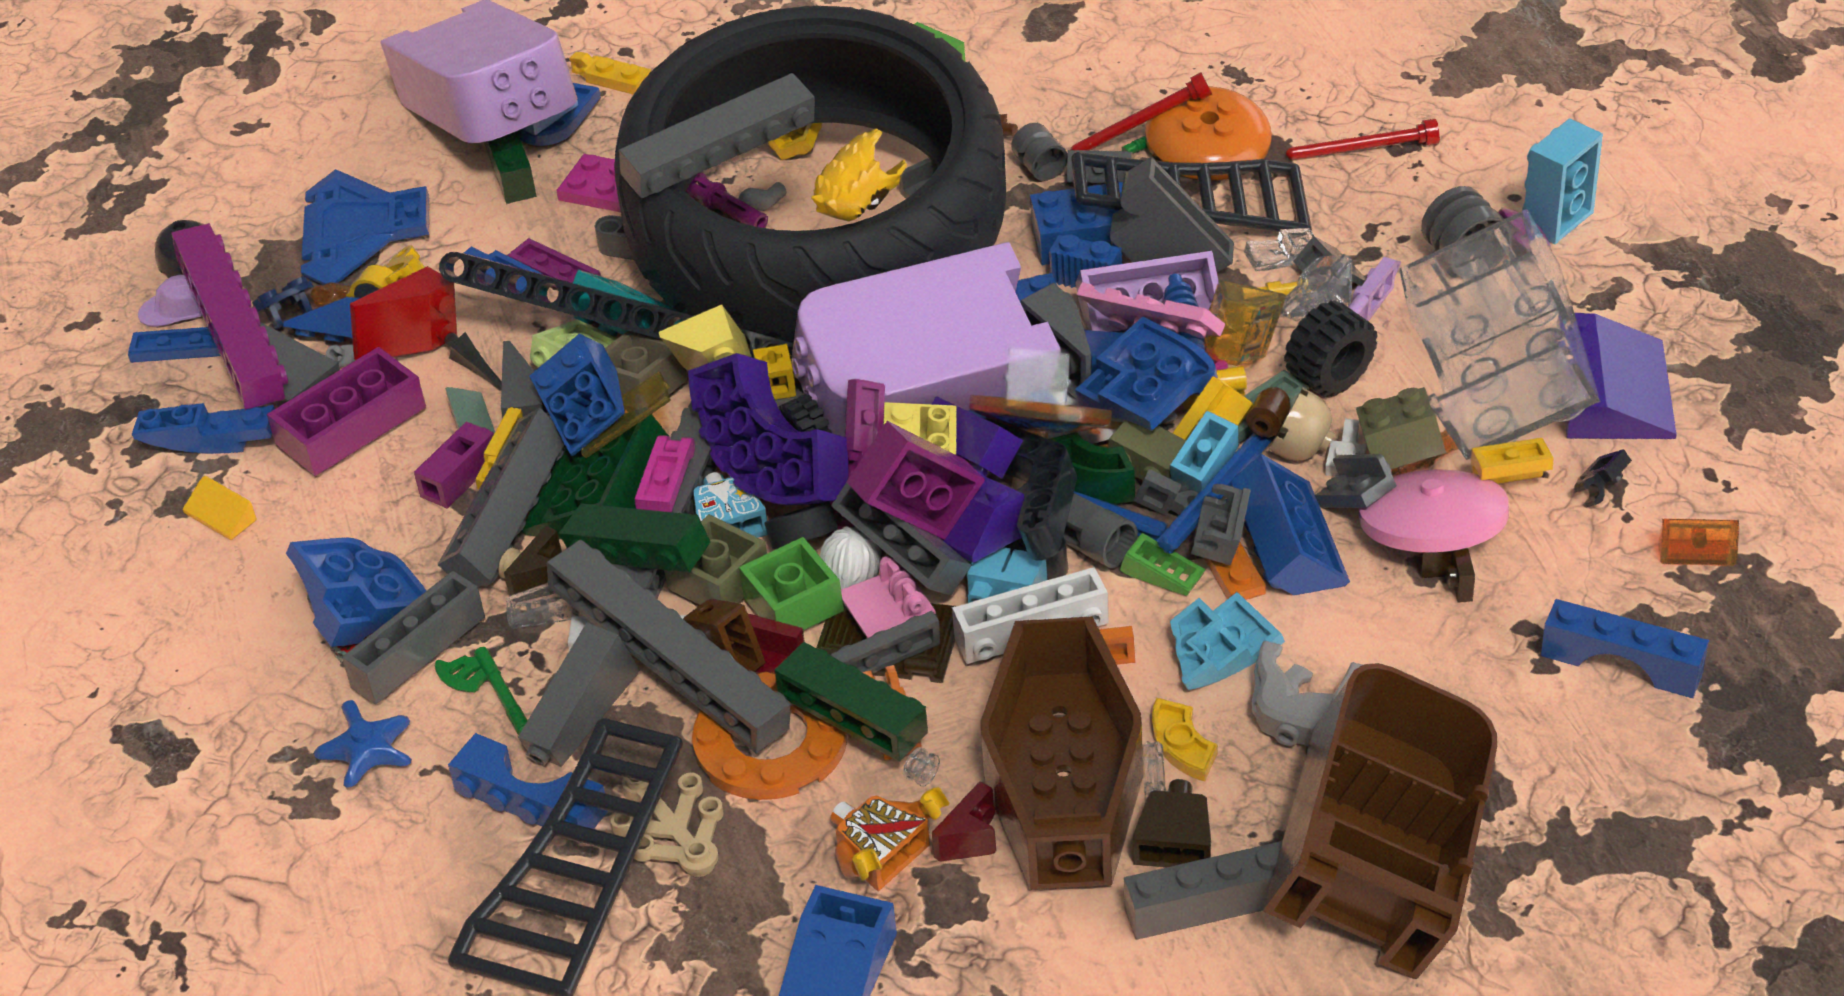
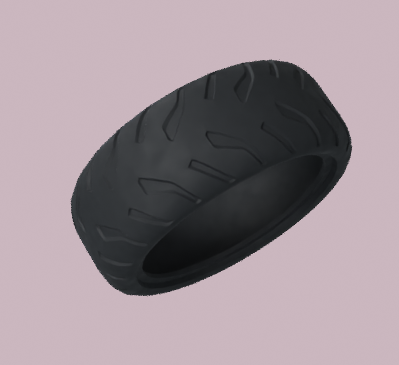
[614,5,1006,346]

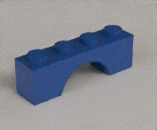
[1541,599,1709,698]
[448,733,608,843]

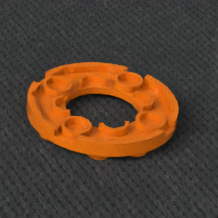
[692,672,847,800]

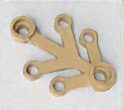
[610,773,724,877]

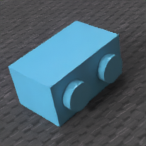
[1170,411,1238,493]

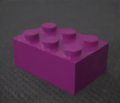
[847,421,985,540]

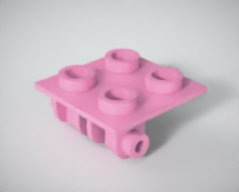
[841,556,936,638]

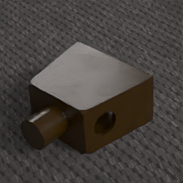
[1133,779,1211,868]

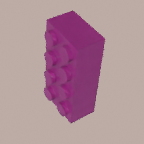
[267,347,426,476]

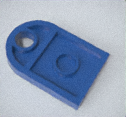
[517,83,601,146]

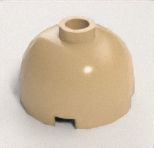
[1269,388,1335,461]

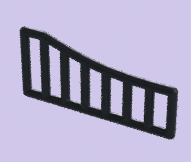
[1071,152,1312,236]
[448,718,683,996]

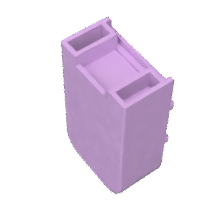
[380,0,578,143]
[791,242,1060,437]

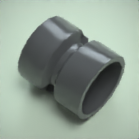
[1011,123,1068,181]

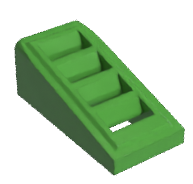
[1120,533,1206,596]

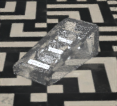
[506,583,584,629]

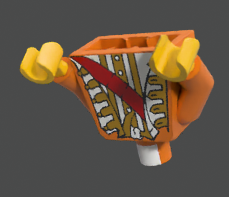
[831,787,950,891]

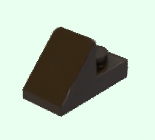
[504,526,562,600]
[1421,548,1475,603]

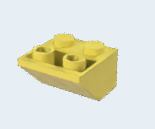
[883,402,956,455]

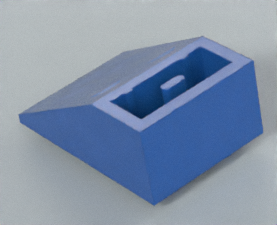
[529,333,625,456]
[779,885,897,996]

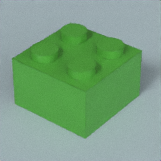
[739,537,844,630]

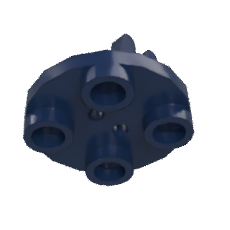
[252,276,313,330]

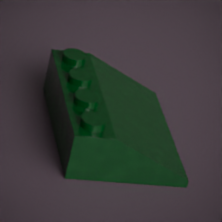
[521,410,670,539]

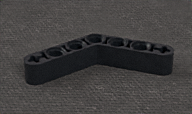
[984,418,1078,560]

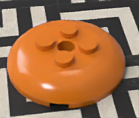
[1145,86,1272,180]

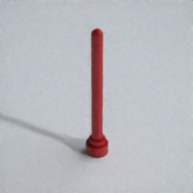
[1071,72,1212,151]
[1286,119,1440,160]

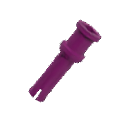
[685,172,768,228]

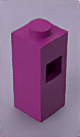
[414,421,494,509]

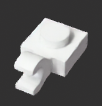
[1325,418,1367,477]

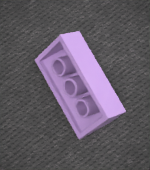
[1076,251,1225,332]

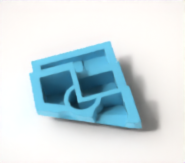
[1170,592,1285,690]

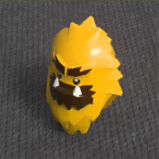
[811,129,907,221]

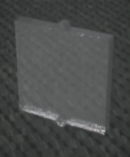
[1003,347,1071,412]

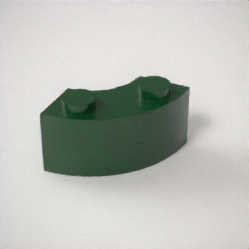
[1050,432,1135,505]

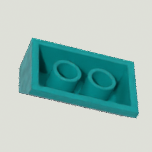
[573,270,683,336]

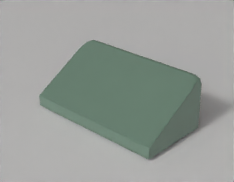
[445,387,495,433]

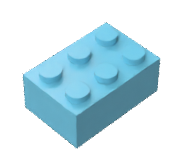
[1522,118,1603,244]

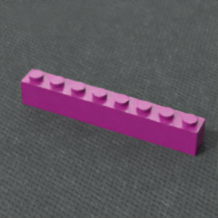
[171,223,288,410]

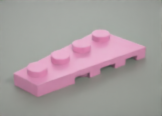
[1077,282,1225,338]

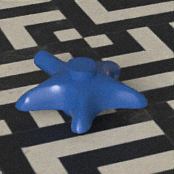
[314,700,412,788]

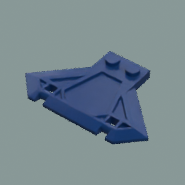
[301,169,429,289]

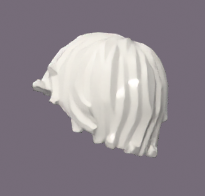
[820,526,883,589]

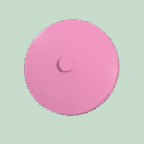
[1359,469,1509,552]

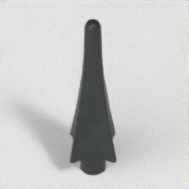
[444,332,502,390]

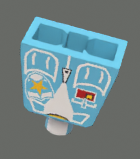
[693,472,768,538]

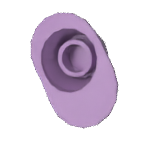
[138,275,202,327]

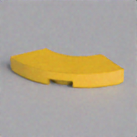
[1152,697,1218,781]

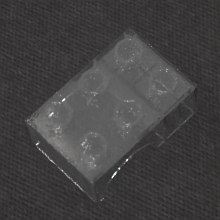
[1399,209,1600,460]

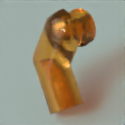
[311,282,351,307]

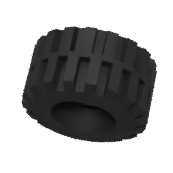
[1284,300,1378,397]

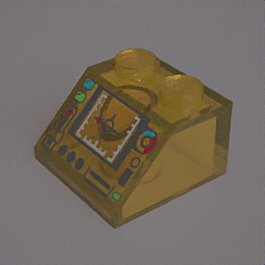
[1205,280,1286,366]

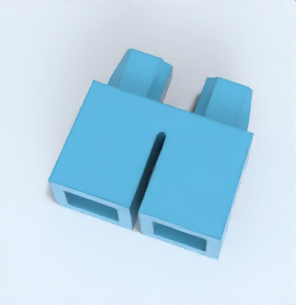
[967,547,1047,603]

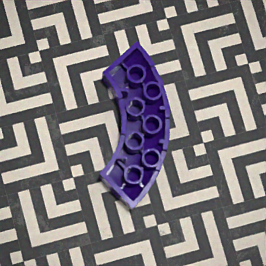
[688,353,849,505]

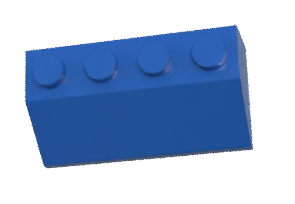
[1231,454,1350,595]

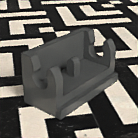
[1191,484,1251,565]

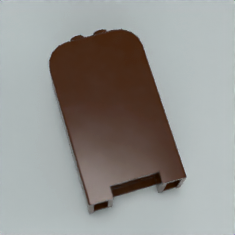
[1264,663,1498,979]

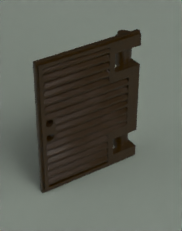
[816,603,956,683]

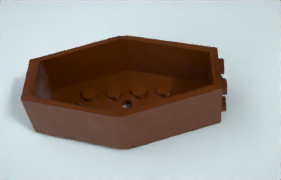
[980,616,1143,890]

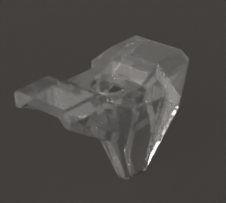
[1256,254,1352,321]

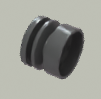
[1421,186,1512,276]

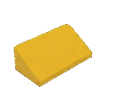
[183,476,257,540]

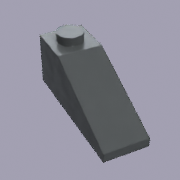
[501,341,549,417]

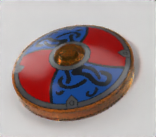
[968,394,1113,438]

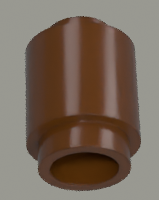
[1246,387,1291,437]

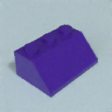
[939,475,1024,563]

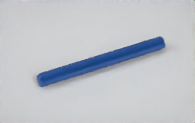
[1157,433,1275,554]

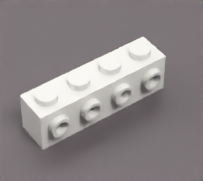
[952,567,1109,664]

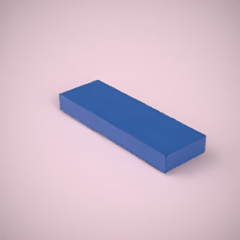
[128,327,220,363]

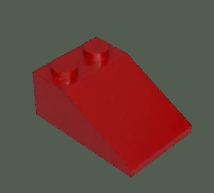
[350,266,457,360]

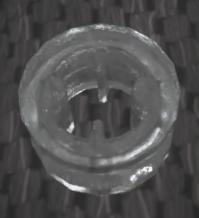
[903,747,940,787]

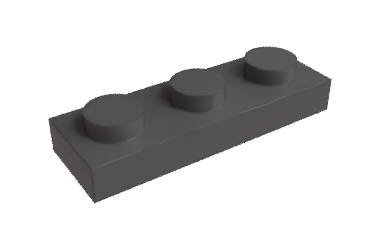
[831,611,940,674]

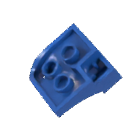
[1075,316,1218,431]
[286,537,427,647]

